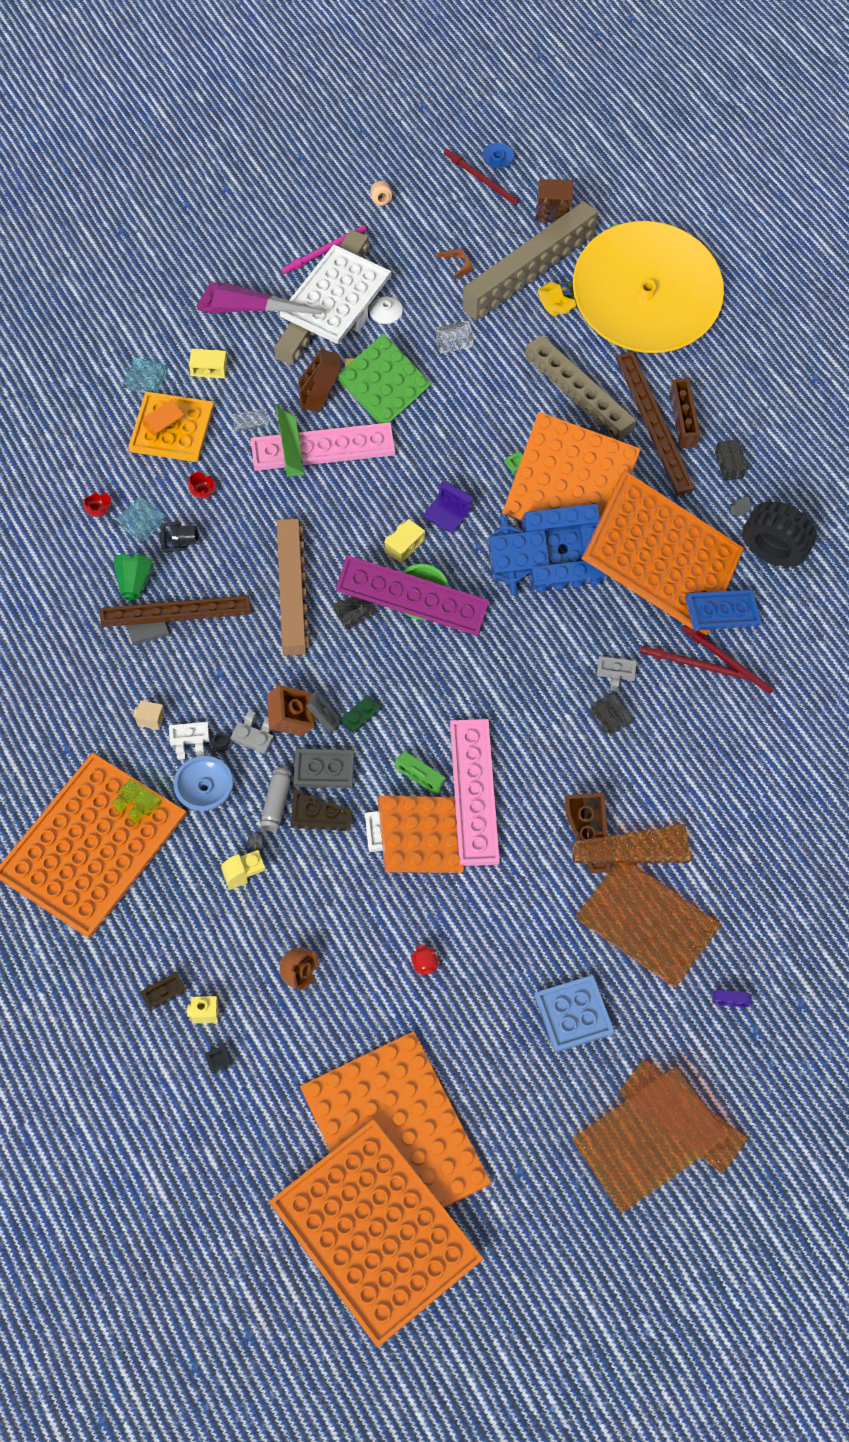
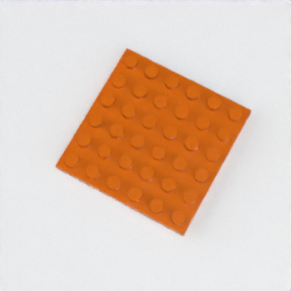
[502,412,640,521]

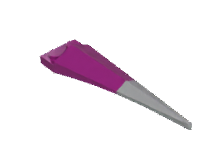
[197,282,323,315]

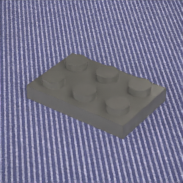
[294,749,354,789]

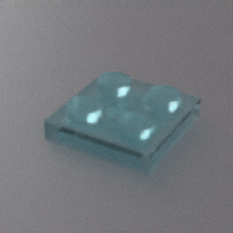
[122,357,168,393]
[115,497,167,543]

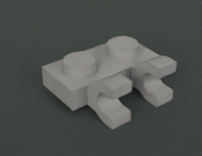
[230,710,274,755]

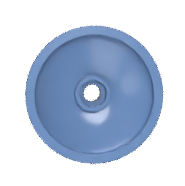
[174,756,233,811]

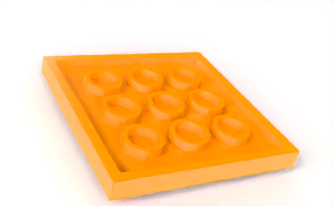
[128,392,214,462]

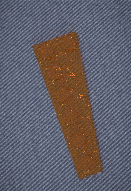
[571,824,691,863]

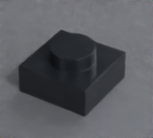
[204,1046,232,1074]

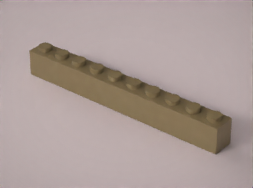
[274,229,370,366]

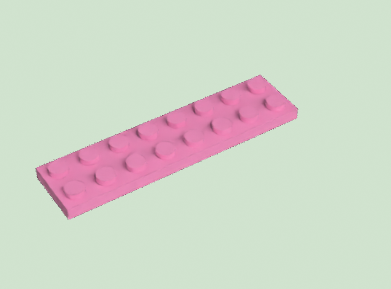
[251,423,395,471]
[450,719,499,866]

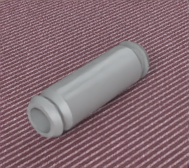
[260,767,292,832]

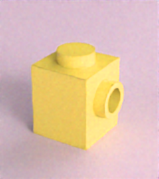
[187,996,218,1024]

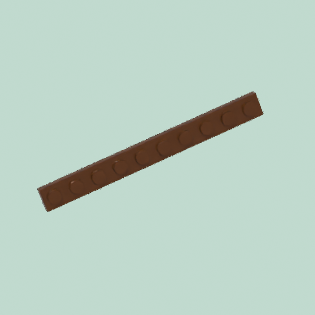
[616,352,694,496]

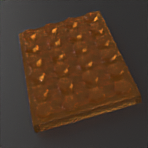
[575,856,721,989]
[571,1066,728,1214]

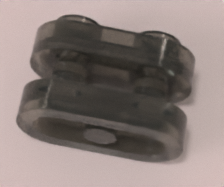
[334,596,377,629]
[590,693,632,735]

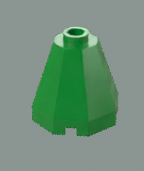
[114,554,154,601]

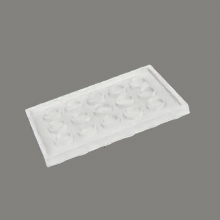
[280,245,391,344]

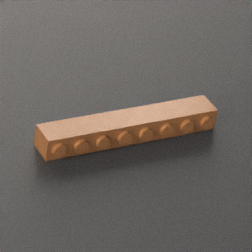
[277,519,309,656]

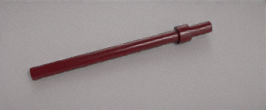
[444,149,519,206]
[682,625,774,695]
[639,645,750,681]

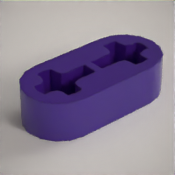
[712,990,752,1008]

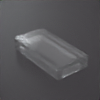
[231,408,269,432]

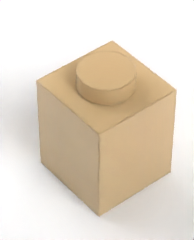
[133,700,165,730]

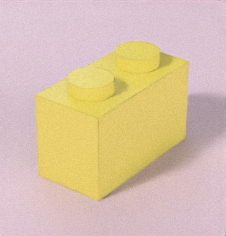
[189,349,227,378]
[384,519,425,564]

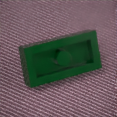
[340,695,381,734]

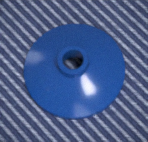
[482,143,514,168]

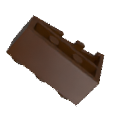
[298,349,342,413]

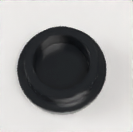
[211,733,231,752]

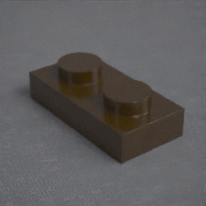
[140,972,187,1011]

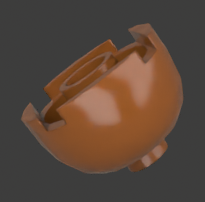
[279,947,318,990]

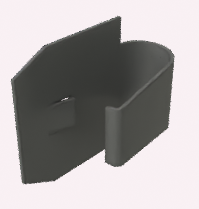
[730,497,751,517]

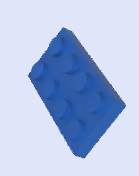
[685,590,762,631]

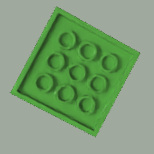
[336,333,431,424]

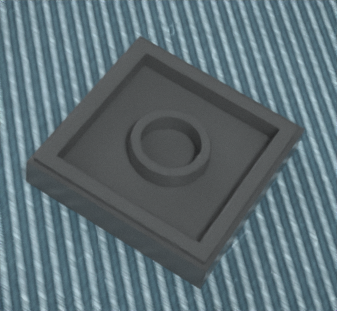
[127,602,169,645]

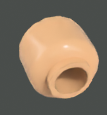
[370,181,392,206]

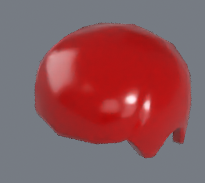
[188,471,216,499]
[83,492,111,517]

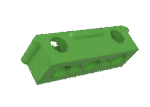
[394,751,446,795]

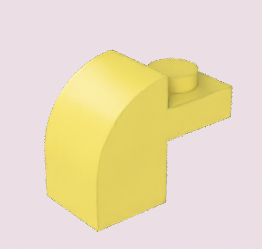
[221,850,265,890]

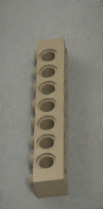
[525,335,636,441]

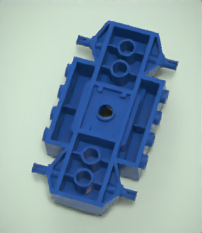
[487,504,608,595]

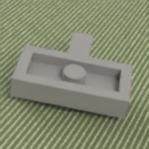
[597,656,636,692]

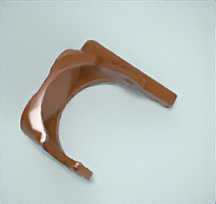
[434,248,473,279]

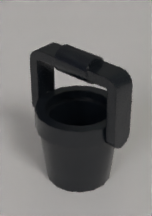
[159,521,199,552]

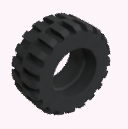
[742,501,817,568]

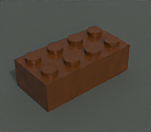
[535,179,573,223]

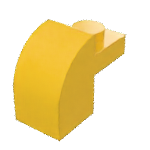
[537,282,576,317]

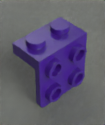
[424,481,473,533]

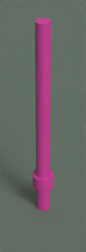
[281,225,366,274]

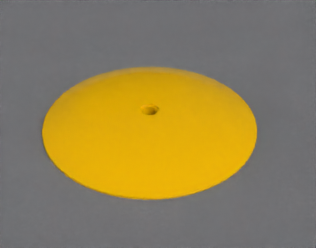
[573,221,724,353]

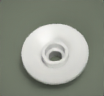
[369,297,403,324]

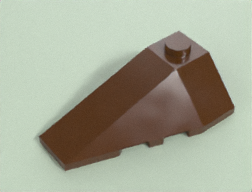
[564,793,611,873]

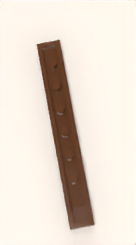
[99,596,251,627]

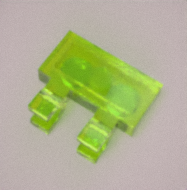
[112,778,162,824]

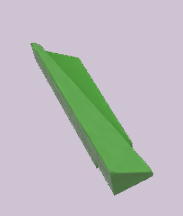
[276,404,305,477]

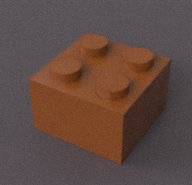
[267,685,314,736]

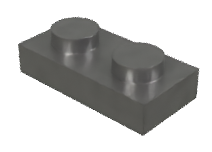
[306,692,340,733]

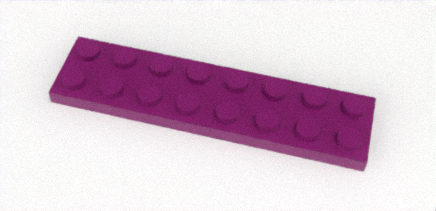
[335,555,489,636]

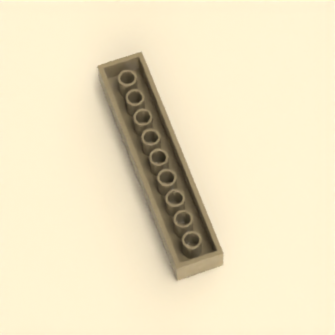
[462,201,598,321]

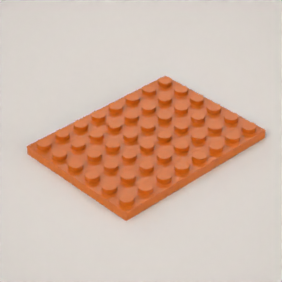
[581,470,744,636]
[0,753,187,939]
[300,1031,491,1208]
[269,1119,483,1348]

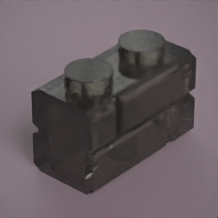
[715,440,748,481]

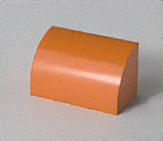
[143,399,185,436]

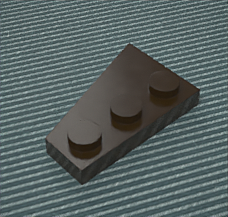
[291,789,351,831]

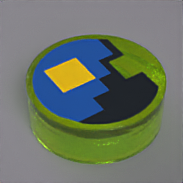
[560,282,574,298]

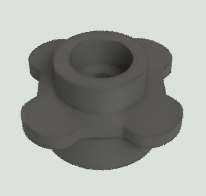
[247,832,262,853]

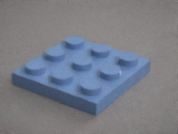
[534,975,615,1053]

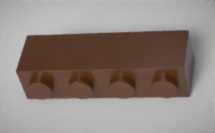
[669,378,700,449]

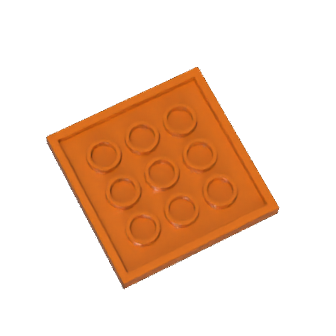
[378,796,464,873]

